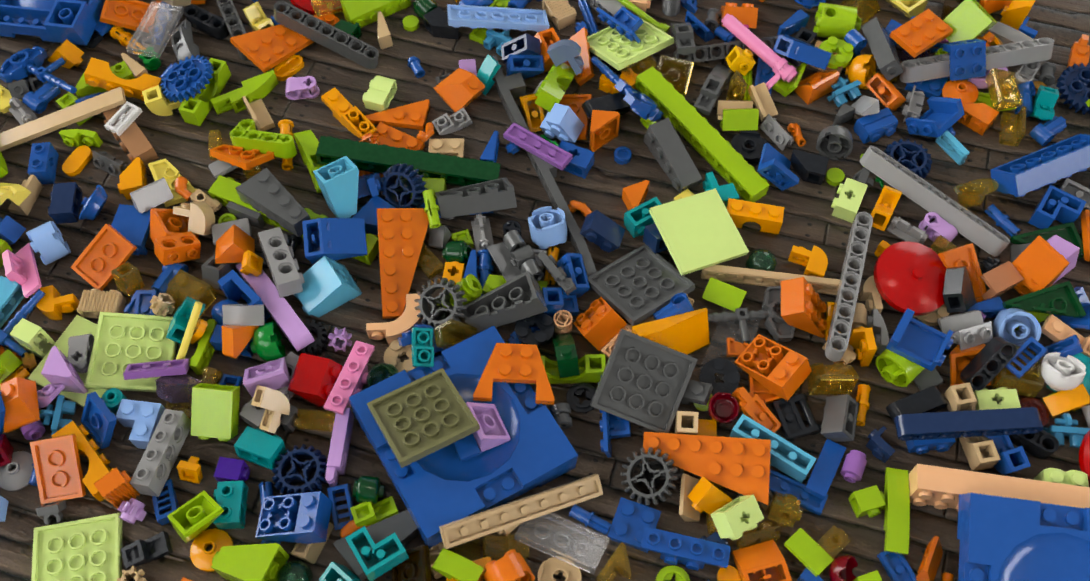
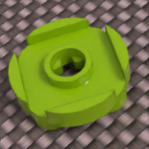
[819,36,854,69]

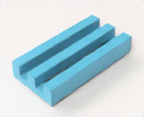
[935,130,970,166]

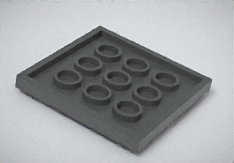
[587,244,695,326]
[590,329,698,433]

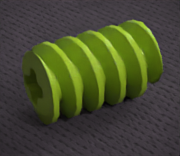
[441,274,482,308]

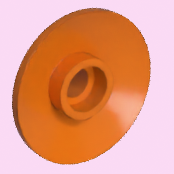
[942,79,979,104]

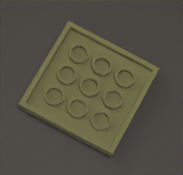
[367,368,480,468]

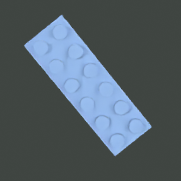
[447,4,549,32]

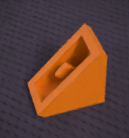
[622,180,650,211]
[221,325,259,359]

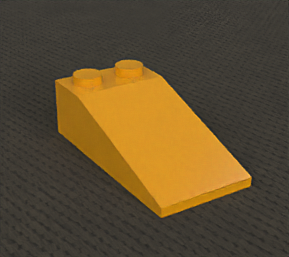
[632,308,710,355]

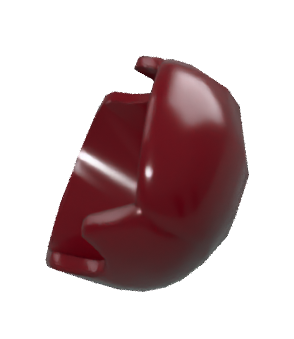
[708,392,740,423]
[829,555,858,581]

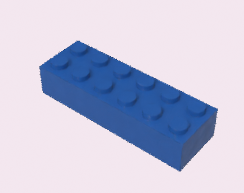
[990,133,1090,197]

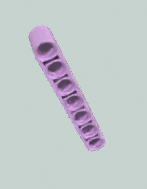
[235,263,315,352]

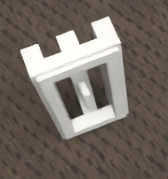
[104,101,143,136]

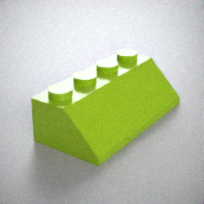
[340,0,412,28]

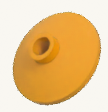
[190,528,234,572]

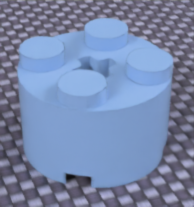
[528,206,568,249]
[26,221,71,265]
[992,308,1041,350]

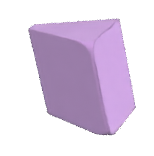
[459,59,477,76]

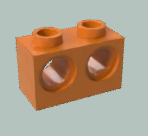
[154,231,201,266]

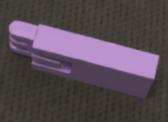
[325,408,354,487]

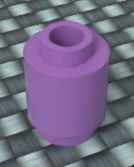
[20,419,45,440]
[840,450,867,483]

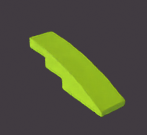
[883,467,910,555]

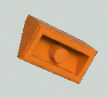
[916,536,943,581]

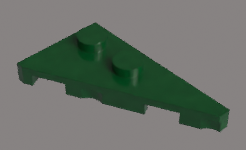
[1010,222,1084,258]
[1002,281,1086,318]

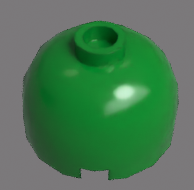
[250,322,286,362]

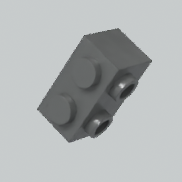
[821,394,859,442]

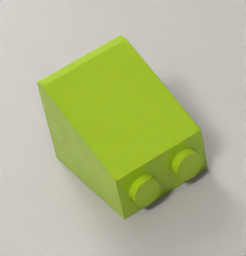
[943,0,997,42]
[211,543,290,581]

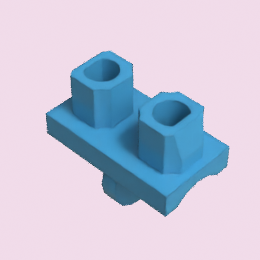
[483,29,513,57]
[827,76,862,107]
[39,395,76,435]
[1043,413,1090,448]

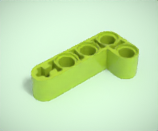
[230,119,297,159]

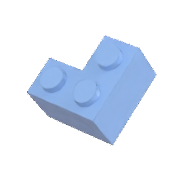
[540,103,584,143]
[116,399,165,449]

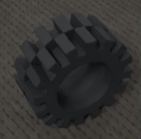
[298,319,329,356]

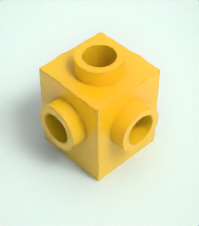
[725,46,756,76]

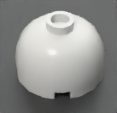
[1040,352,1087,391]

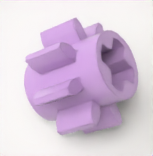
[328,327,352,352]
[118,498,147,525]

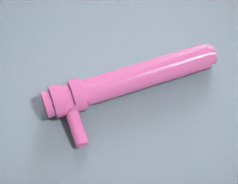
[721,14,798,90]

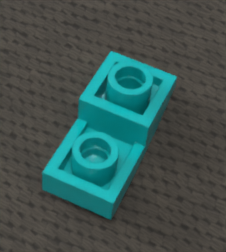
[476,54,502,95]
[412,327,434,367]

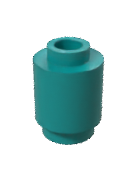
[102,388,128,414]

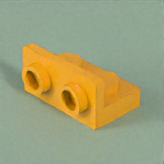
[848,326,877,367]

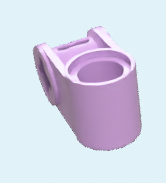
[285,76,320,100]
[918,212,958,248]

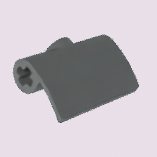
[486,230,544,282]

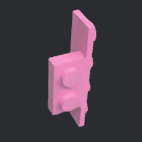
[2,243,42,298]
[323,340,375,415]

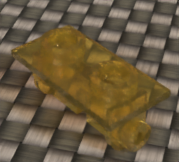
[294,409,336,432]
[736,521,781,549]

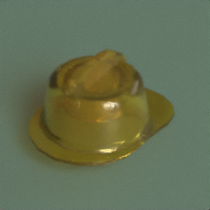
[953,178,999,207]

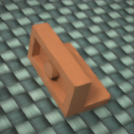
[981,261,1024,300]

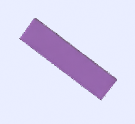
[503,122,573,171]

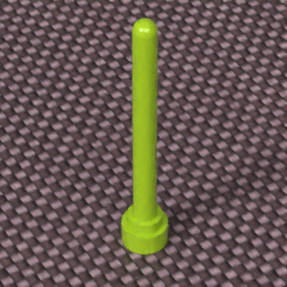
[617,0,671,33]

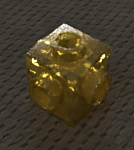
[768,491,803,528]

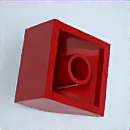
[287,353,343,407]

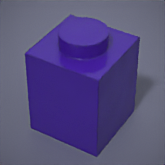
[213,457,250,482]

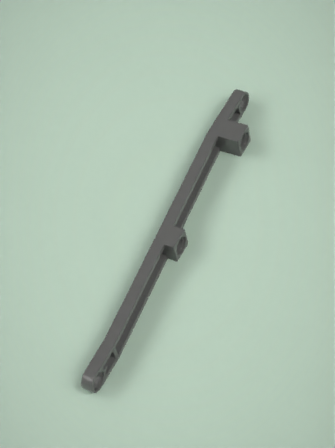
[492,55,596,277]

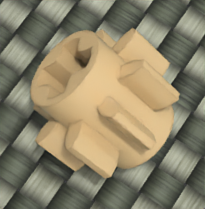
[149,293,176,317]
[117,566,147,581]

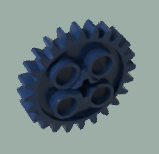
[1056,63,1090,115]

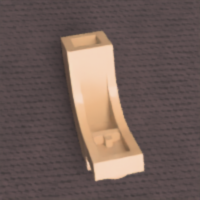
[366,294,423,345]

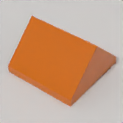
[794,71,840,105]
[589,110,620,152]
[215,224,255,264]

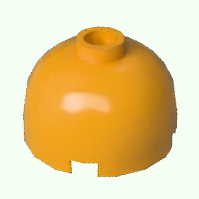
[845,54,876,90]

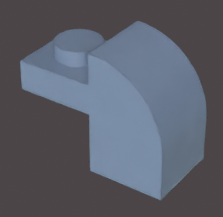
[547,39,584,75]

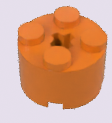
[483,549,535,581]

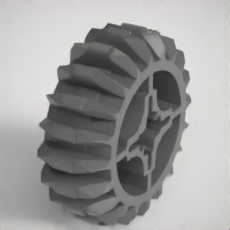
[415,278,467,331]
[621,447,678,505]

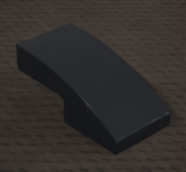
[121,531,173,569]

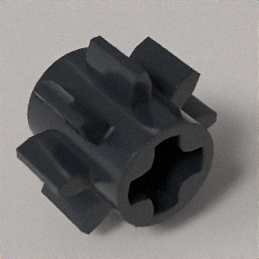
[980,257,1001,274]

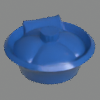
[79,185,108,221]

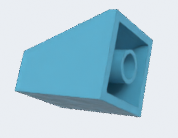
[313,156,359,218]
[294,256,362,318]

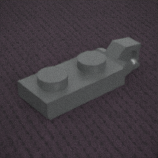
[538,251,577,295]

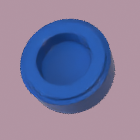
[614,146,632,164]

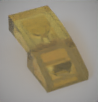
[483,534,529,560]

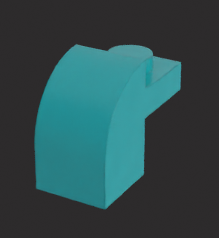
[1030,85,1059,121]
[702,172,739,207]
[166,296,206,344]

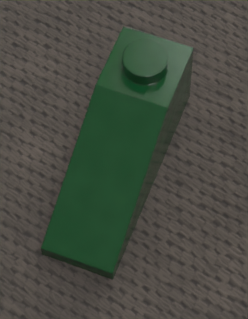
[552,333,580,378]

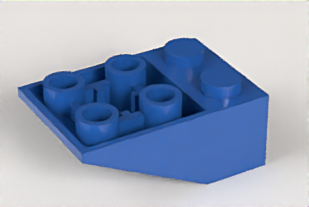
[302,218,368,264]
[255,491,332,544]

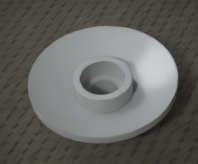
[0,451,33,491]

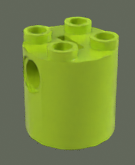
[813,2,862,40]
[875,349,925,387]

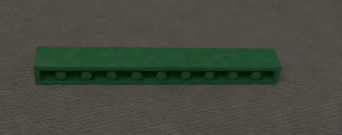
[316,136,501,186]

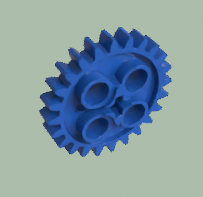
[160,55,214,103]

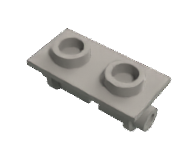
[901,85,925,123]
[9,97,38,125]
[760,114,795,151]
[471,213,494,253]
[886,216,929,244]
[951,321,993,350]

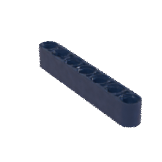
[894,407,1044,441]

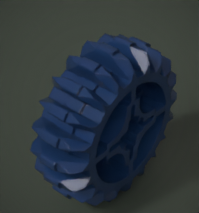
[884,139,932,179]
[380,163,428,208]
[272,444,327,495]

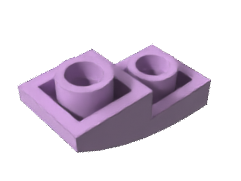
[37,384,65,409]

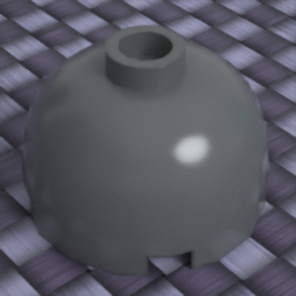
[816,125,853,161]

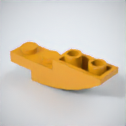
[321,87,377,139]

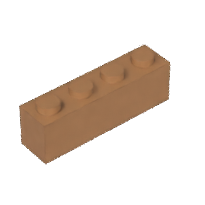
[103,105,159,166]

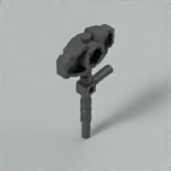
[708,286,795,343]

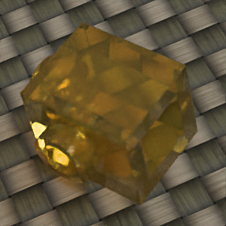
[111,262,145,296]
[816,526,850,559]

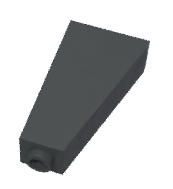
[861,17,904,81]
[333,509,420,581]

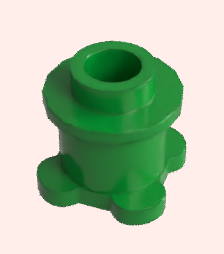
[138,48,161,71]

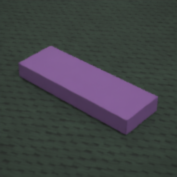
[123,358,190,380]

